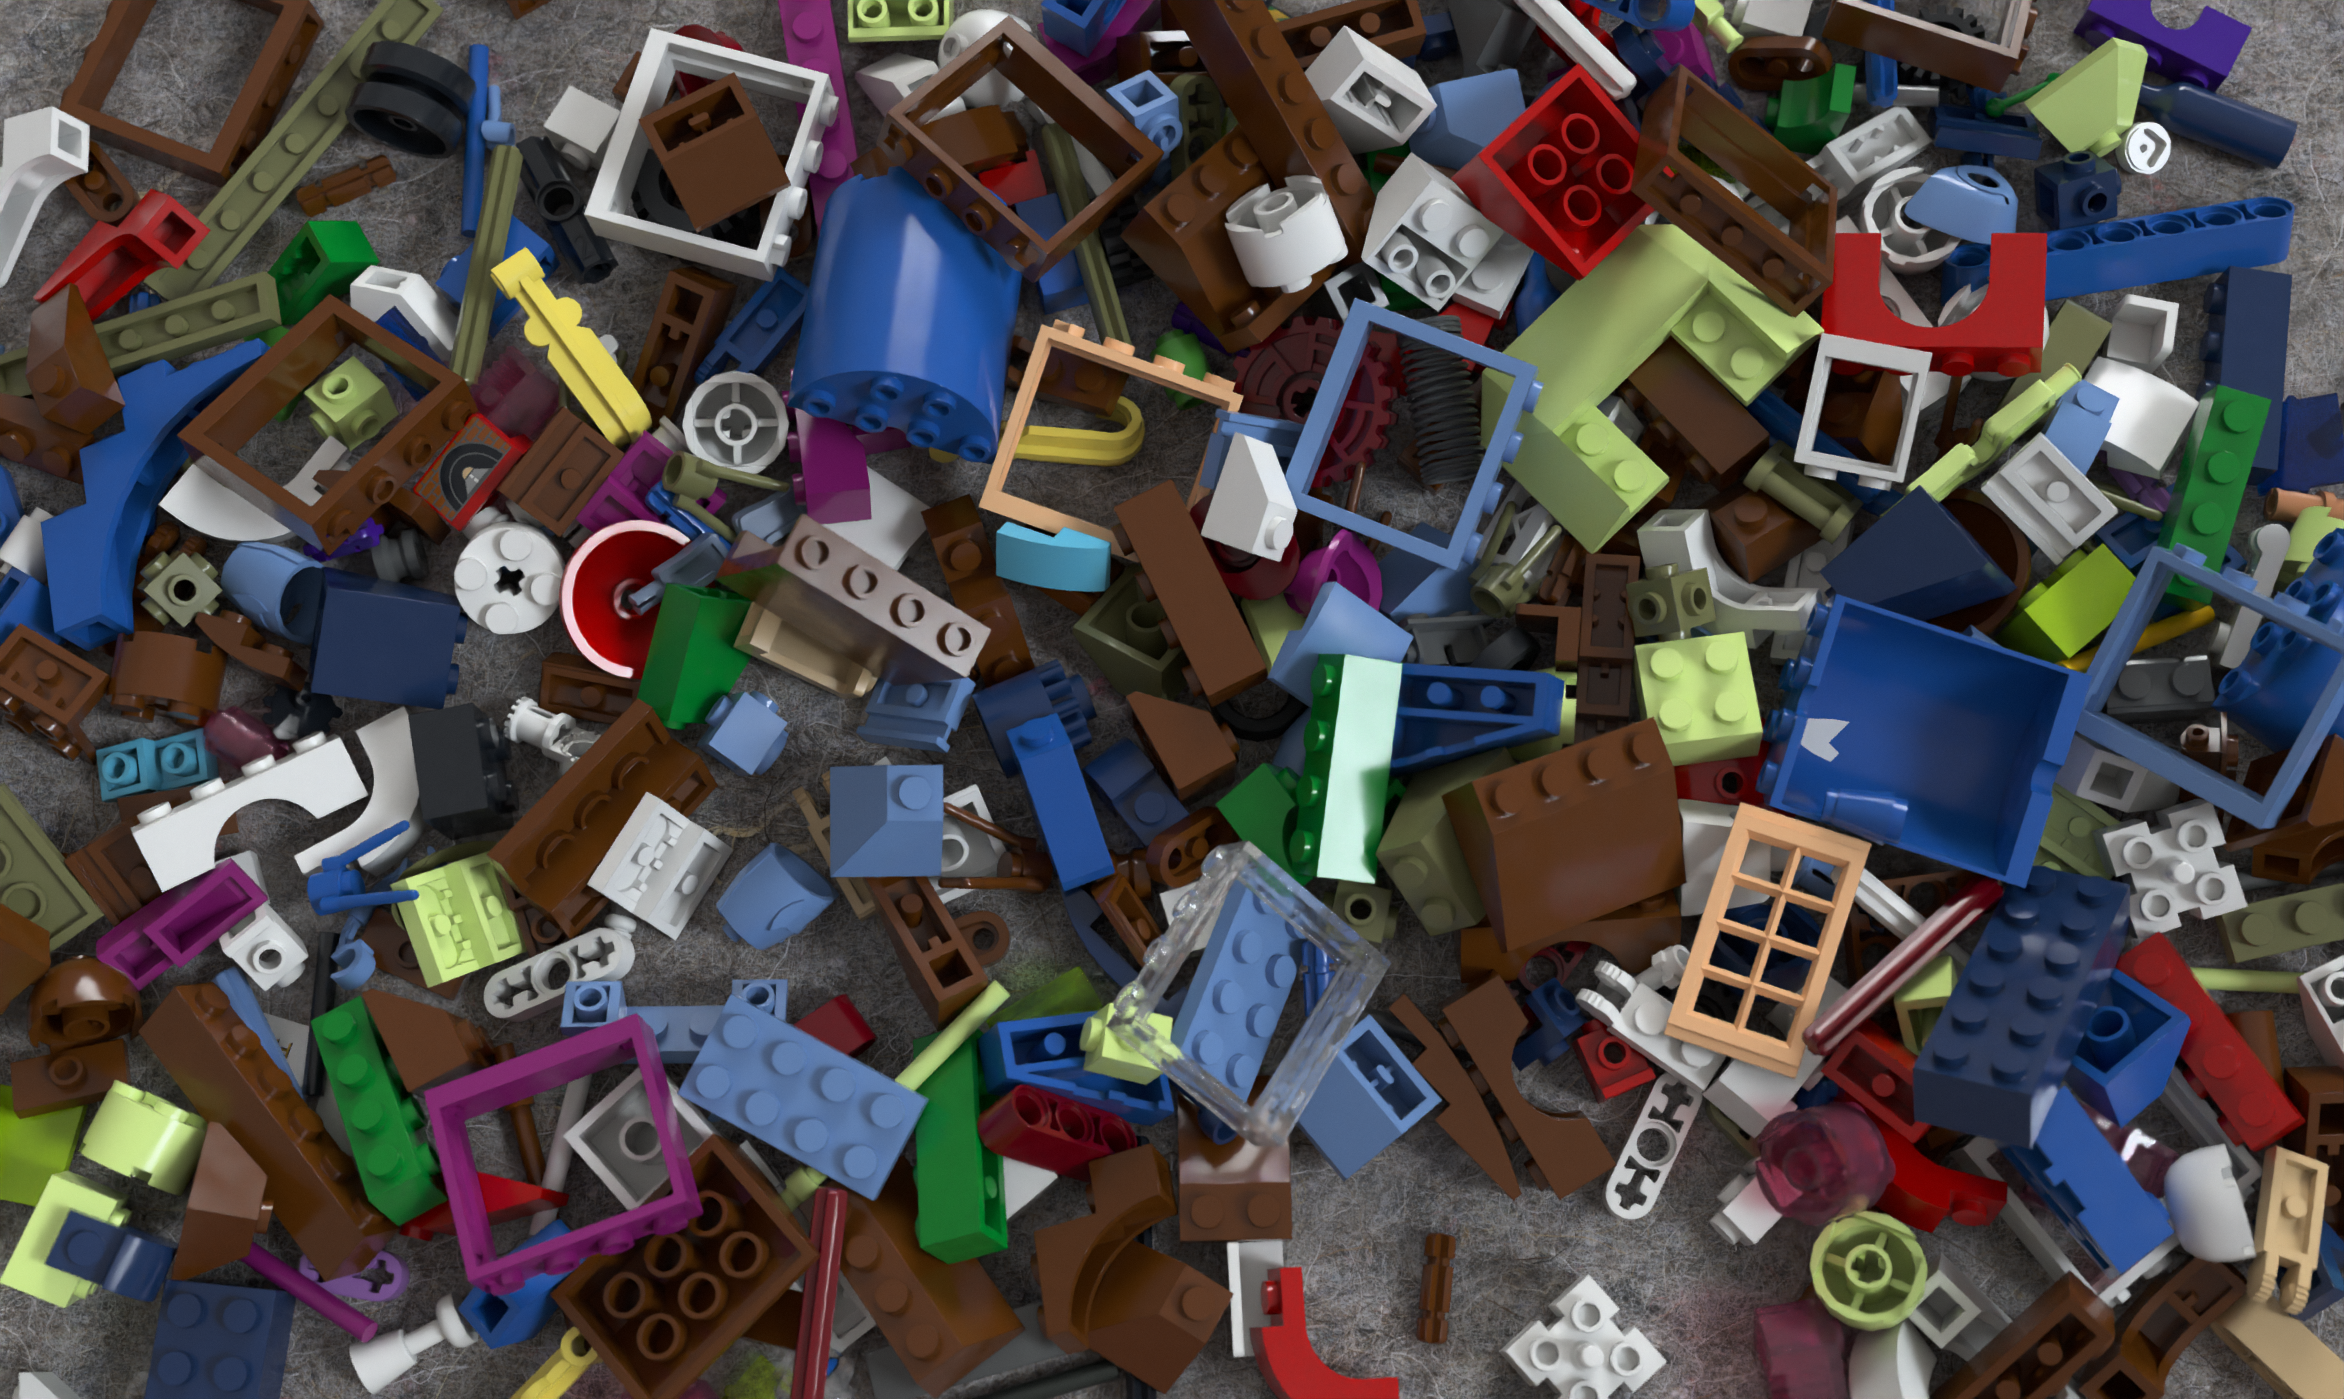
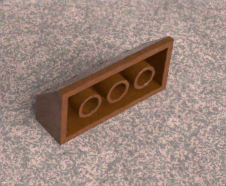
[798,1155,1026,1399]

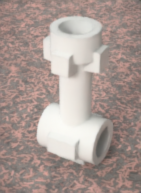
[1596,945,1690,1011]

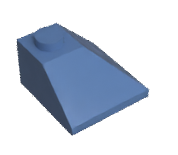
[1408,69,1526,170]
[830,765,943,877]

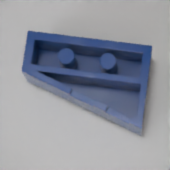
[977,1004,1174,1127]
[1994,1086,2174,1280]

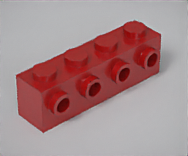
[2115,931,2306,1152]

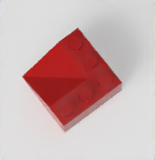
[1451,63,1675,281]

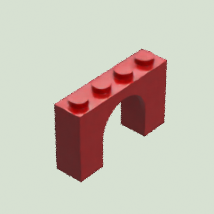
[1820,233,2047,377]

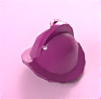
[1283,529,1383,618]

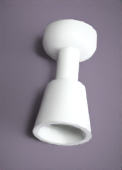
[349,1292,478,1394]

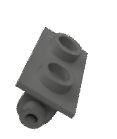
[1398,611,1496,667]

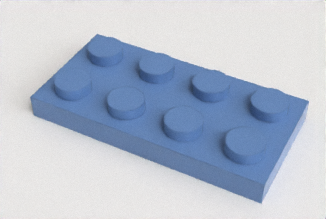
[1167,859,1321,1107]
[677,994,929,1200]

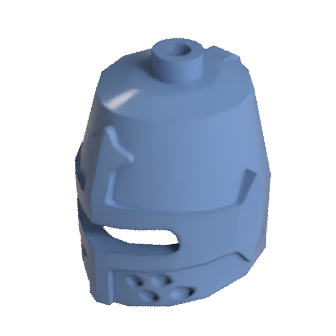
[220,541,325,645]
[716,843,839,950]

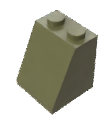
[1375,746,1517,937]

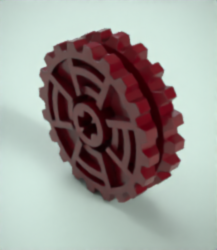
[1229,316,1400,488]

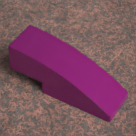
[96,858,268,991]

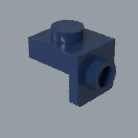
[1512,978,1588,1071]

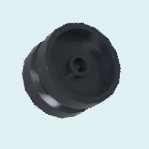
[344,40,477,159]

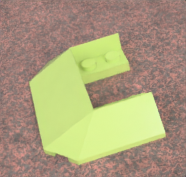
[1481,224,1824,554]

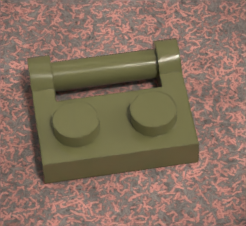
[1742,439,1864,544]

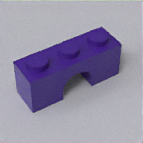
[2072,0,2252,92]

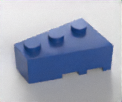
[1389,663,1565,777]

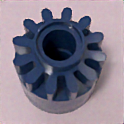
[971,659,1097,779]

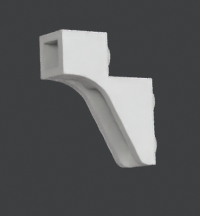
[0,106,90,288]

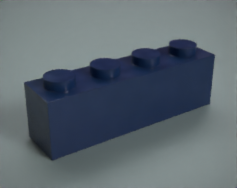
[2195,266,2292,486]

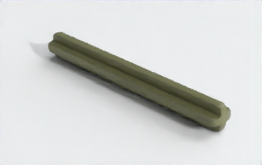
[1041,122,1132,346]
[449,144,523,390]

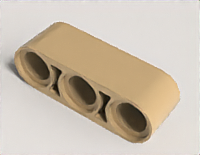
[2209,1292,2344,1399]

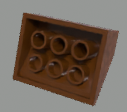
[1120,123,1278,338]
[1441,717,1686,954]
[550,1134,821,1399]

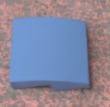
[1267,582,1413,708]

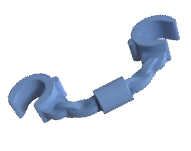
[331,846,448,990]

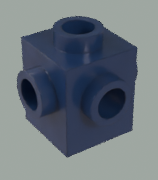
[2034,151,2122,230]

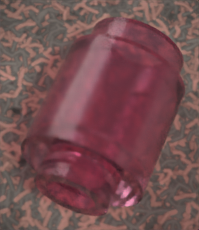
[203,706,288,773]

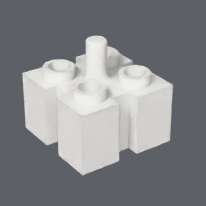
[2091,798,2248,939]
[1499,1275,1667,1399]

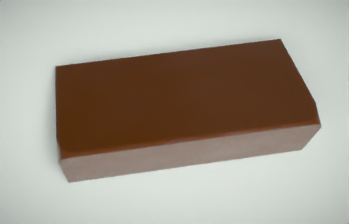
[538,652,642,725]
[1090,872,1178,990]

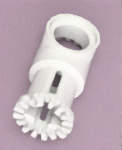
[503,696,601,775]

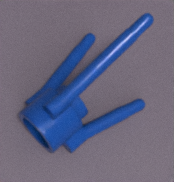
[307,820,419,916]

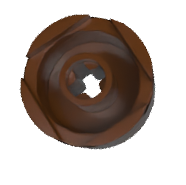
[105,631,229,730]

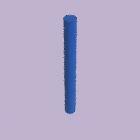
[461,44,489,238]

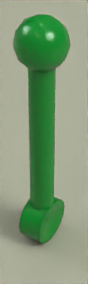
[1985,72,2061,118]

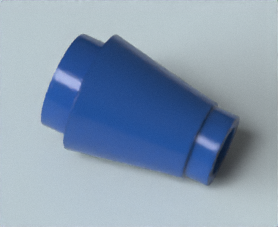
[1820,788,1908,846]

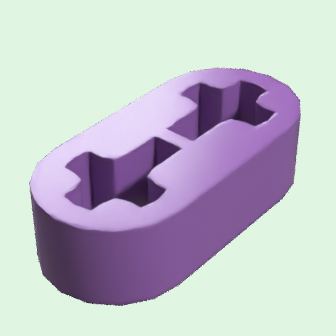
[299,1250,410,1302]

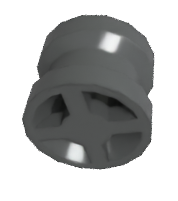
[371,527,429,583]

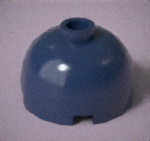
[1710,901,1820,1003]

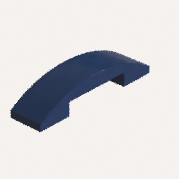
[1058,881,1188,1026]

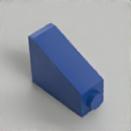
[1006,713,1115,891]

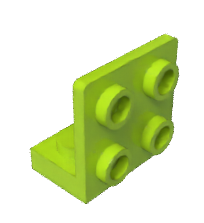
[0,1084,88,1207]

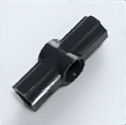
[516,135,619,285]

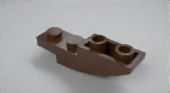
[0,393,95,486]

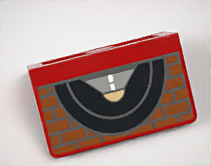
[413,413,533,532]

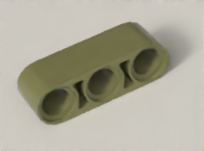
[1990,297,2113,442]

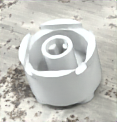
[1225,175,1348,293]
[454,522,565,634]

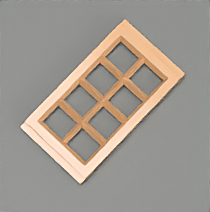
[1664,802,1872,1079]

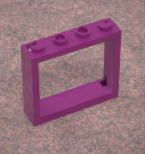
[424,1013,704,1296]

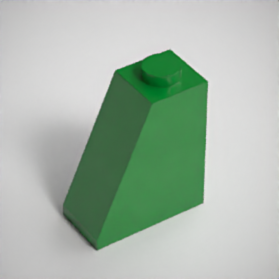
[636,583,752,730]

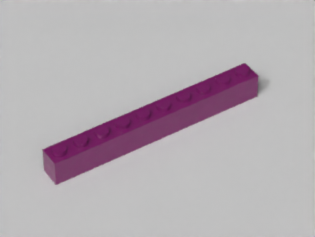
[778,0,911,456]

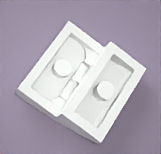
[2084,356,2200,479]
[806,466,931,571]
[587,792,733,941]

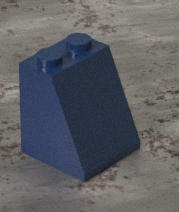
[1819,485,2017,621]
[308,567,468,709]

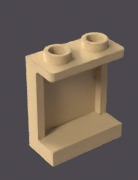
[733,601,879,699]

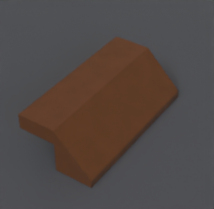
[486,699,718,940]

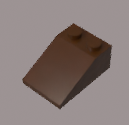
[1178,1075,1293,1244]

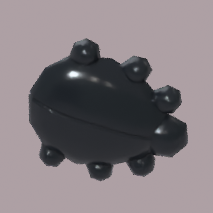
[262,681,343,742]

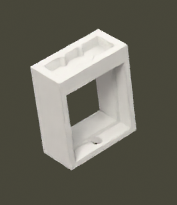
[1794,333,1932,491]

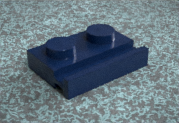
[1927,102,2043,161]

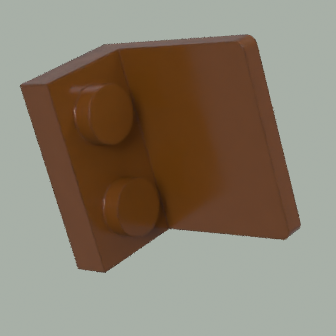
[0,623,111,766]

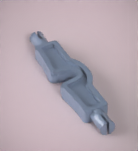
[628,485,807,615]

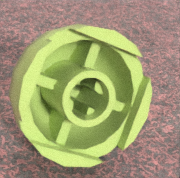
[1810,1211,1928,1331]

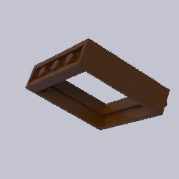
[59,0,324,188]
[1821,0,2038,93]
[876,15,1164,284]
[1631,64,1838,318]
[177,294,479,556]

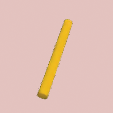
[2055,605,2215,674]

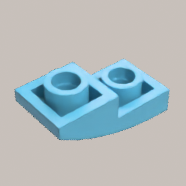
[996,522,1111,592]
[96,728,219,803]

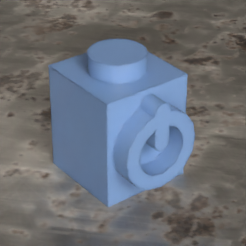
[1106,70,1183,162]
[696,690,789,776]

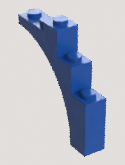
[41,338,271,651]

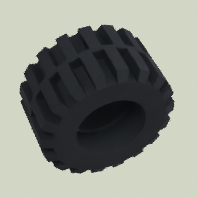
[631,148,761,266]

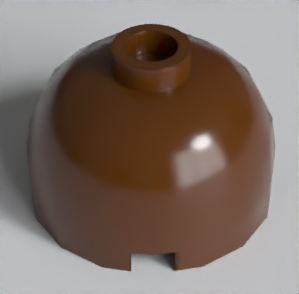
[26,955,144,1054]

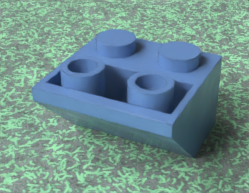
[1272,1014,1441,1182]

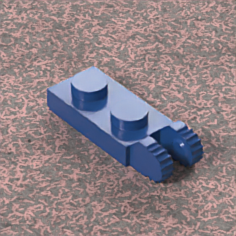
[693,266,809,385]

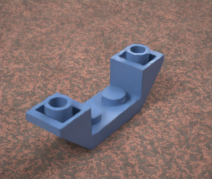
[561,979,788,1064]

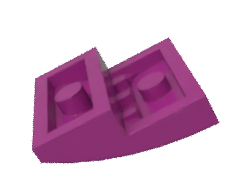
[575,429,727,533]

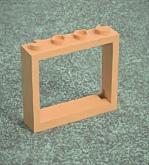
[979,319,1244,563]

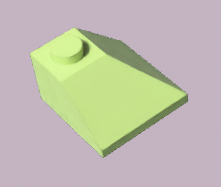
[2024,37,2148,157]

